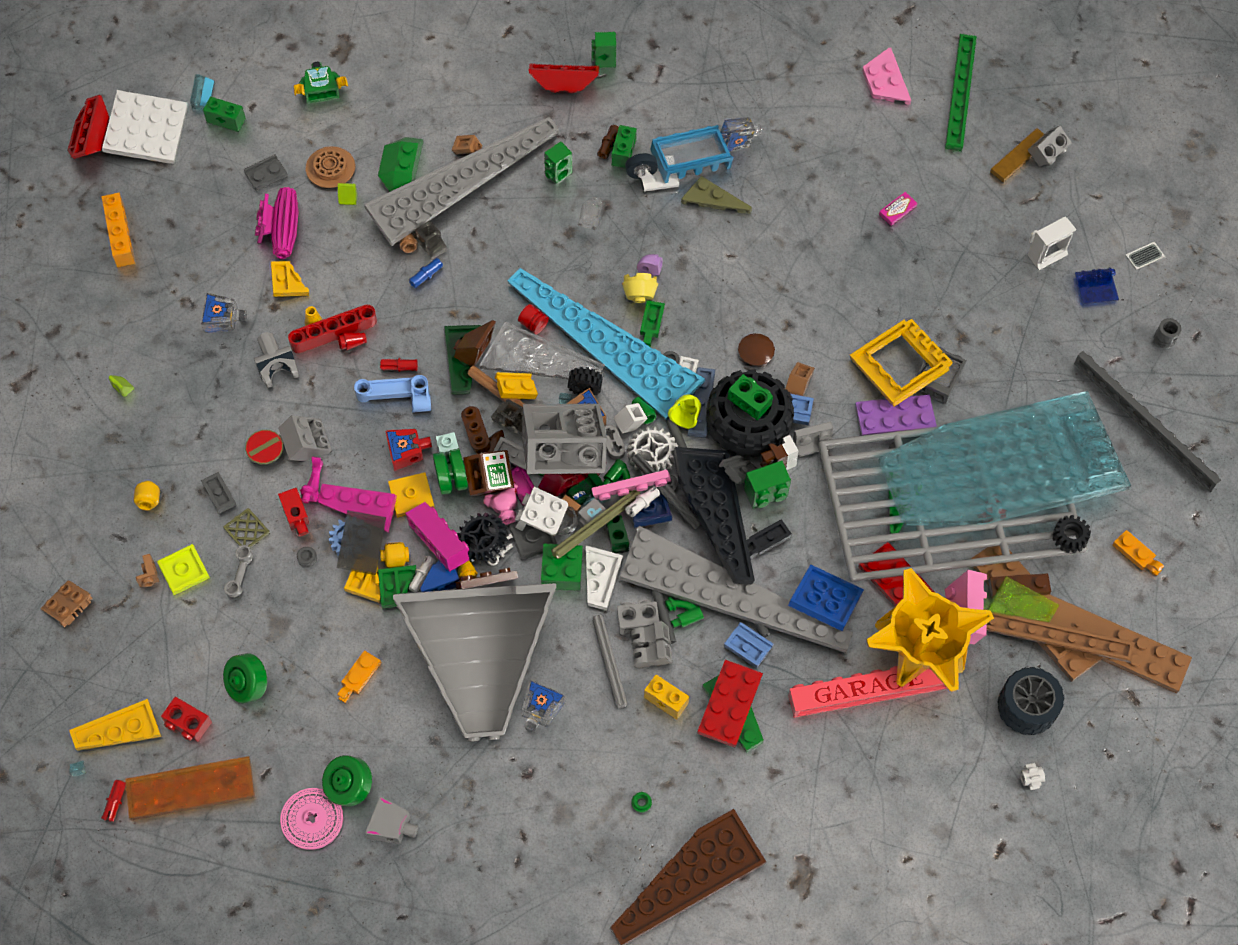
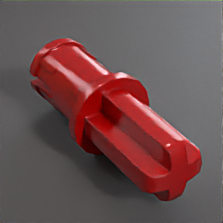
[380,357,418,372]
[101,780,126,822]

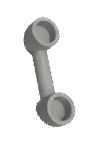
[224,545,253,597]

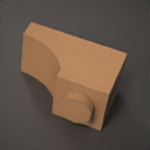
[785,362,815,396]

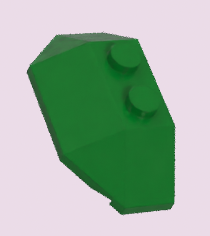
[378,137,423,192]

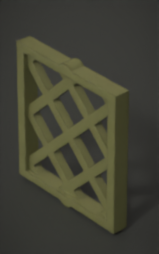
[223,507,270,548]

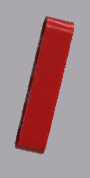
[288,305,377,353]

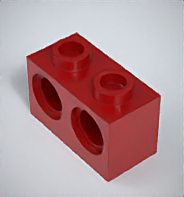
[161,696,212,742]

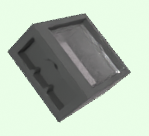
[916,347,967,404]

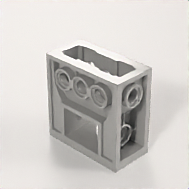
[522,404,607,474]

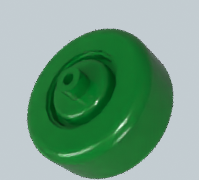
[223,653,267,703]
[322,755,372,806]

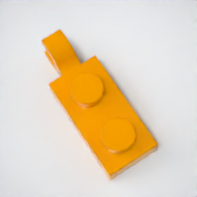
[1112,530,1164,576]
[337,650,381,703]

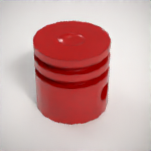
[518,304,549,335]

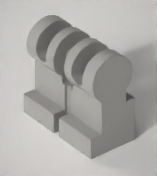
[631,621,673,668]

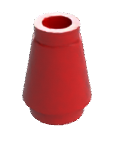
[338,332,367,351]

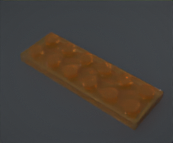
[125,756,255,821]

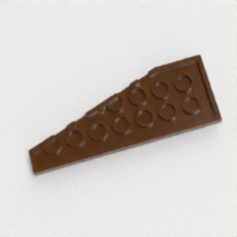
[610,809,766,945]

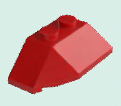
[529,63,599,93]
[68,94,110,159]

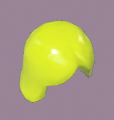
[668,394,701,429]

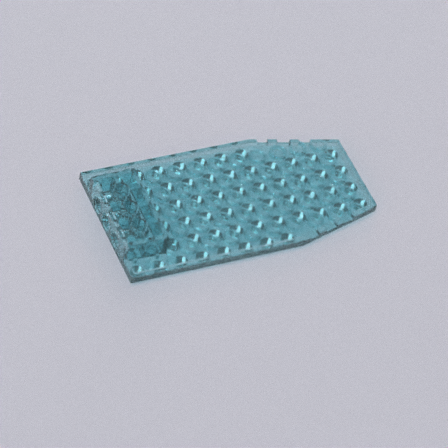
[878,391,1131,526]

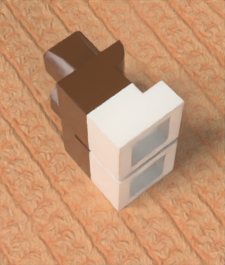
[760,435,798,470]

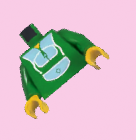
[293,61,348,103]

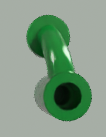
[603,459,631,496]
[665,597,704,628]

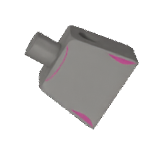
[365,797,419,844]

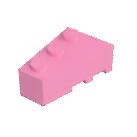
[944,570,987,645]

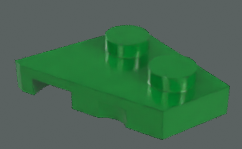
[378,565,416,609]

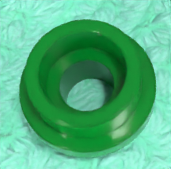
[631,792,652,813]

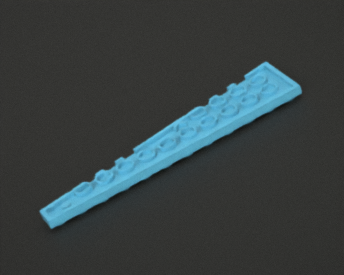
[507,268,705,421]

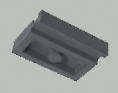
[244,154,288,191]
[719,455,757,484]

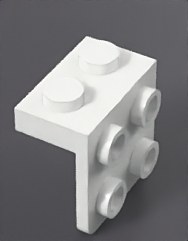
[515,487,568,536]

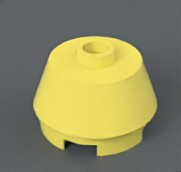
[622,273,658,303]

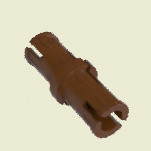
[597,125,619,159]

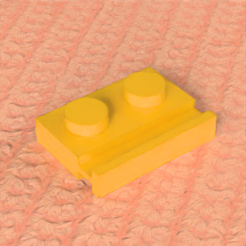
[495,372,538,399]

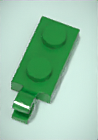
[640,300,665,347]

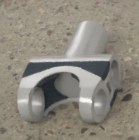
[254,332,299,388]

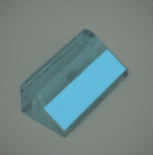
[190,74,215,110]

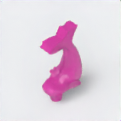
[300,456,323,503]

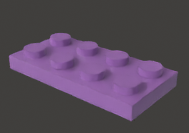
[855,395,937,436]

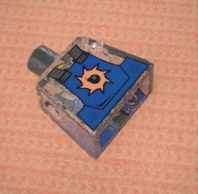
[720,117,762,152]
[201,293,247,333]
[521,680,566,732]

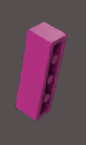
[406,502,469,572]

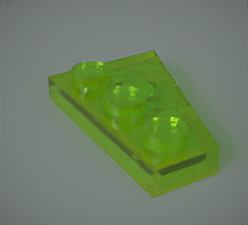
[987,576,1059,622]

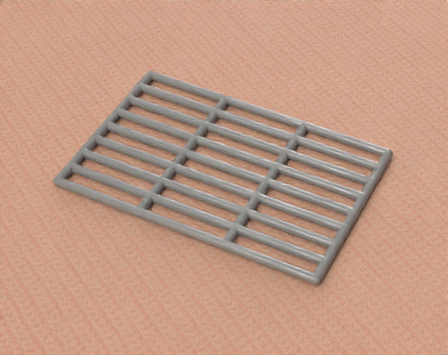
[818,414,1088,582]

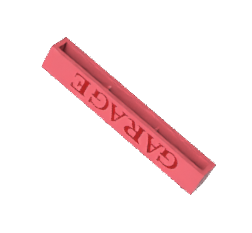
[788,666,948,718]

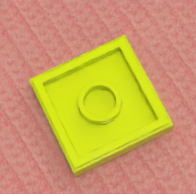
[157,544,210,595]

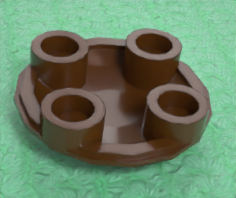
[738,333,775,367]

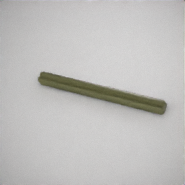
[552,490,640,559]

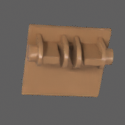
[40,580,93,628]

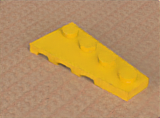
[69,699,162,750]

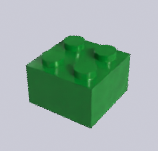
[744,461,791,509]
[541,544,583,591]

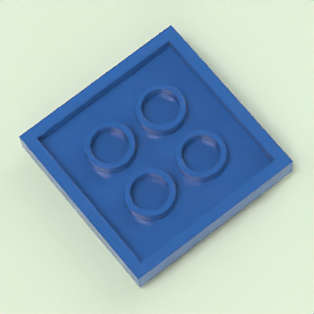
[788,564,864,631]

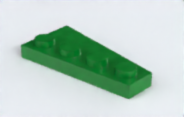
[702,675,764,753]

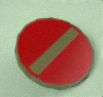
[245,430,284,465]

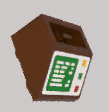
[463,450,515,496]

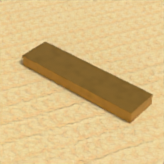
[990,128,1044,183]

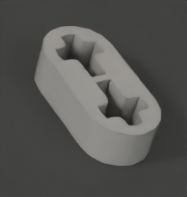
[604,425,625,460]

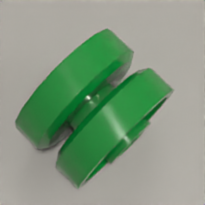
[432,448,468,495]

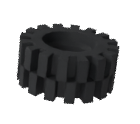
[567,367,603,395]
[1052,515,1091,553]

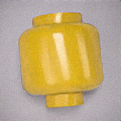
[133,481,160,510]
[380,542,409,568]

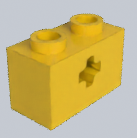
[644,674,689,720]

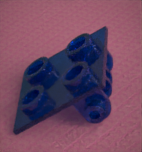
[1075,267,1119,304]

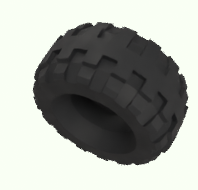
[706,369,794,457]

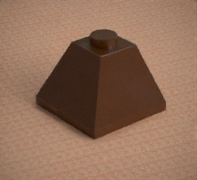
[454,320,496,367]

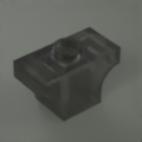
[412,220,447,260]
[491,399,523,436]

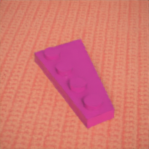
[318,484,397,533]

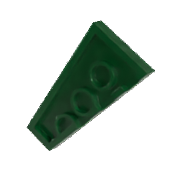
[444,325,481,395]

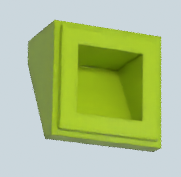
[338,183,358,205]
[108,375,134,397]

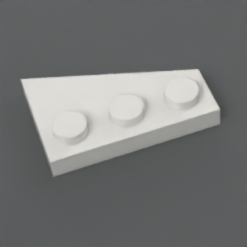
[586,546,623,611]

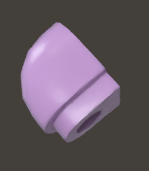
[637,254,663,276]

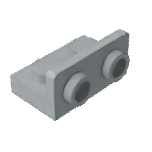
[793,422,834,457]

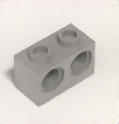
[1028,126,1072,167]
[617,600,659,635]

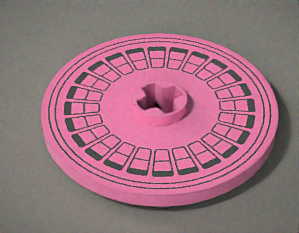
[280,788,343,850]

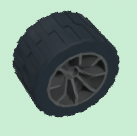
[997,667,1065,735]

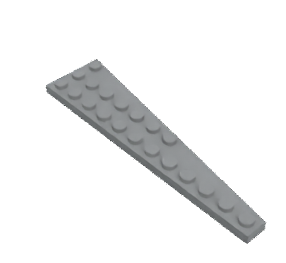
[364,117,559,246]
[620,526,853,653]

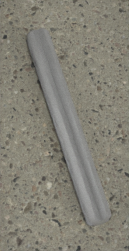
[592,615,627,708]

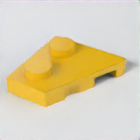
[271,261,309,297]
[344,554,381,603]

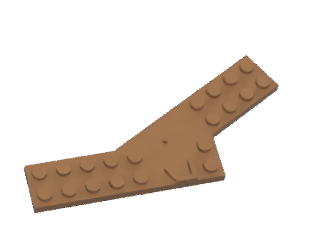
[971,546,1192,694]

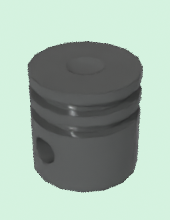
[1154,318,1182,348]

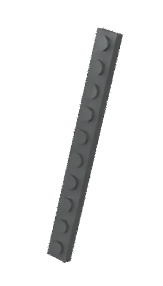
[1074,351,1221,492]

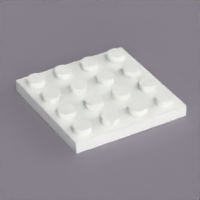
[102,90,188,164]

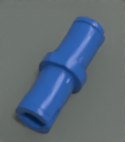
[409,258,443,289]

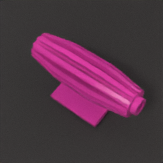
[255,187,299,259]

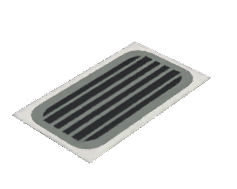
[1126,242,1165,270]

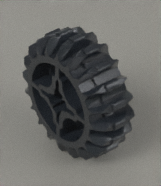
[457,512,509,564]

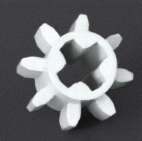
[1020,763,1045,790]

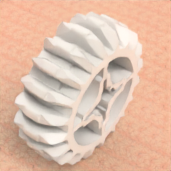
[627,426,678,475]

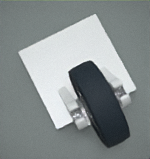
[625,153,679,191]

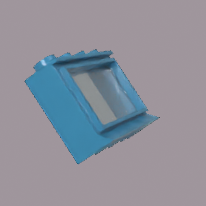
[650,125,734,183]

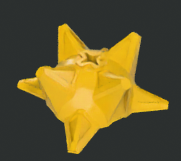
[867,568,994,692]

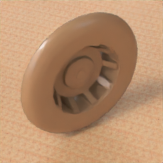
[306,146,355,188]

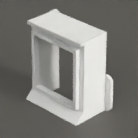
[1027,216,1076,270]

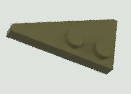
[681,176,752,213]

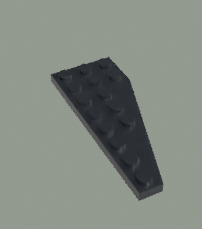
[673,447,755,585]

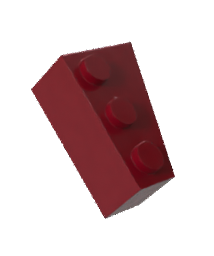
[538,462,607,497]

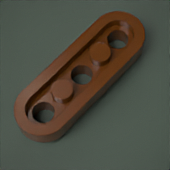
[461,406,491,454]

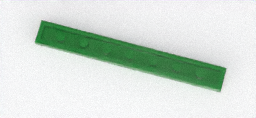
[945,34,977,151]

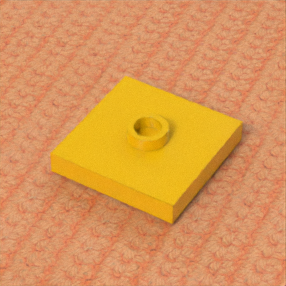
[388,472,435,518]

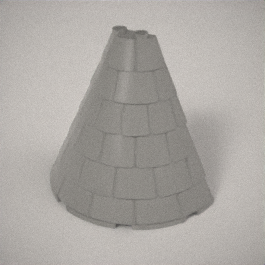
[393,583,556,741]

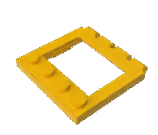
[850,319,953,407]

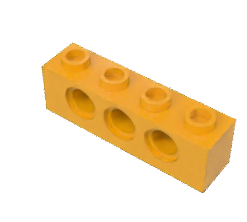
[101,193,135,268]

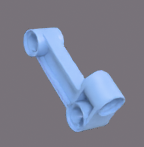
[354,375,431,413]

